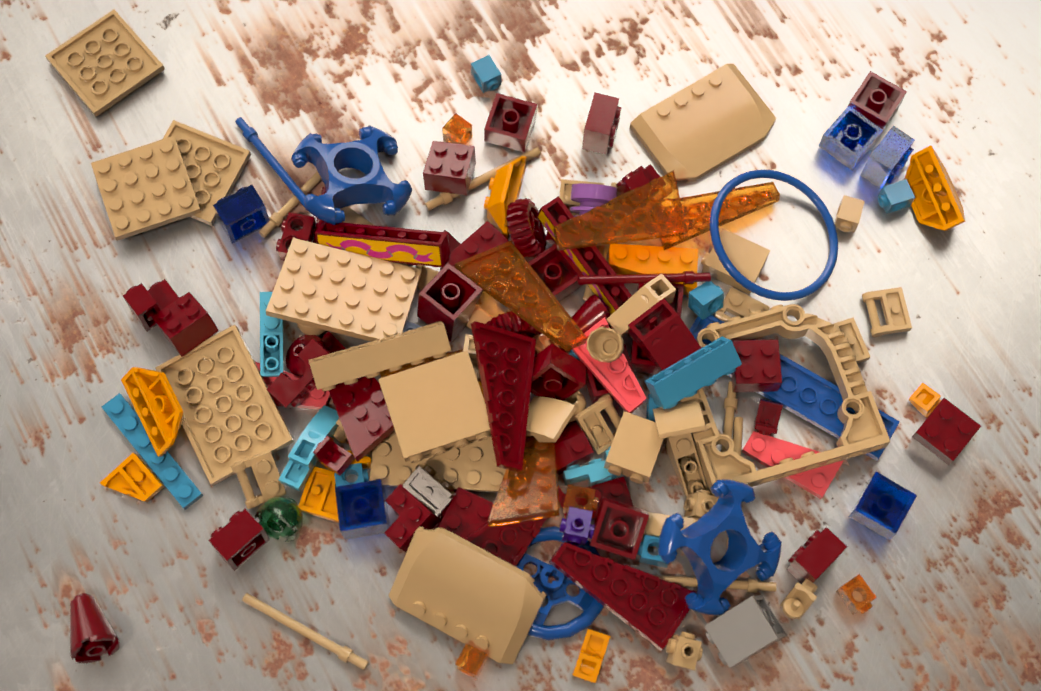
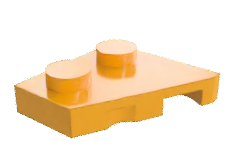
[100,452,164,503]
[297,466,342,524]

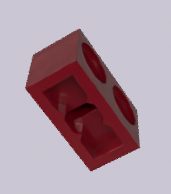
[276,212,316,261]

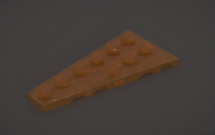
[553,170,687,250]
[648,182,780,250]
[455,241,587,351]
[488,436,560,527]

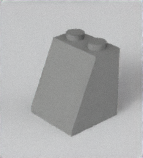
[705,595,787,668]

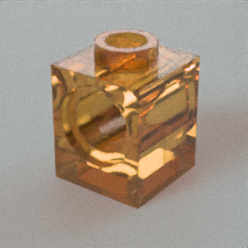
[442,113,473,145]
[563,484,599,513]
[836,574,877,615]
[455,643,488,680]

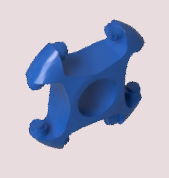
[291,125,412,225]
[658,479,781,615]

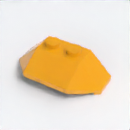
[904,145,965,231]
[484,156,527,240]
[121,367,183,457]

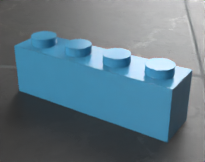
[645,337,742,409]

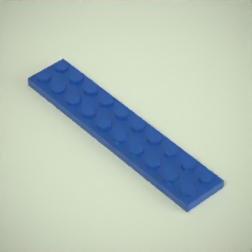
[690,315,900,461]

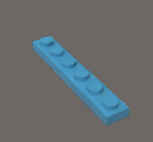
[102,393,203,510]

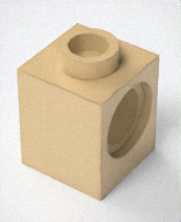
[834,195,865,232]

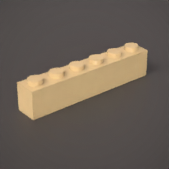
[309,321,451,391]

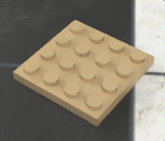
[45,9,165,117]
[163,120,251,226]
[91,136,201,241]

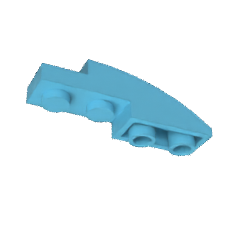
[260,292,283,377]
[279,405,339,492]
[563,446,622,486]

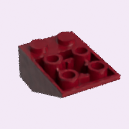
[628,298,701,372]

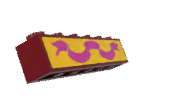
[537,196,632,315]
[315,221,451,267]

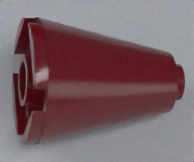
[556,294,612,351]
[70,593,120,663]

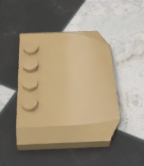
[630,63,776,183]
[388,527,546,664]

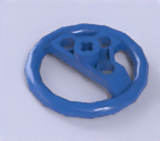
[516,526,604,640]

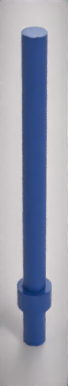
[235,117,306,209]

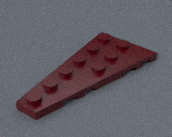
[471,321,536,472]
[321,331,395,462]
[465,475,565,567]
[549,542,697,651]

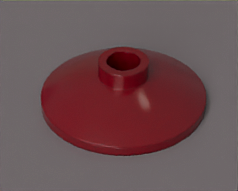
[285,335,325,376]

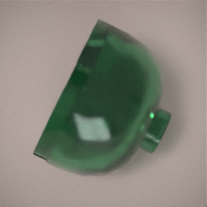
[255,496,303,542]

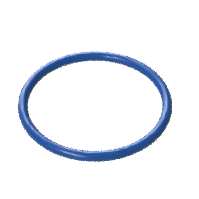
[710,169,838,301]

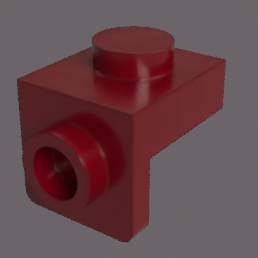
[754,399,783,436]
[313,435,355,476]

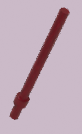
[578,271,711,285]

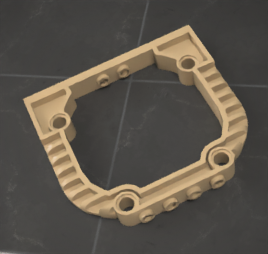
[680,304,891,497]

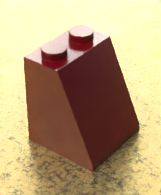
[417,263,483,342]

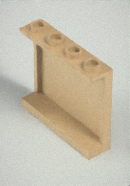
[378,350,491,463]

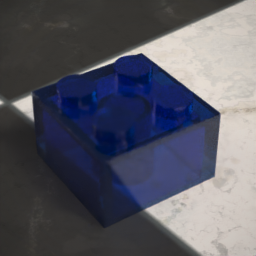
[818,106,883,171]
[861,125,915,189]
[213,185,269,244]
[848,472,917,540]
[335,479,390,540]

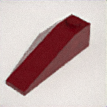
[508,421,594,497]

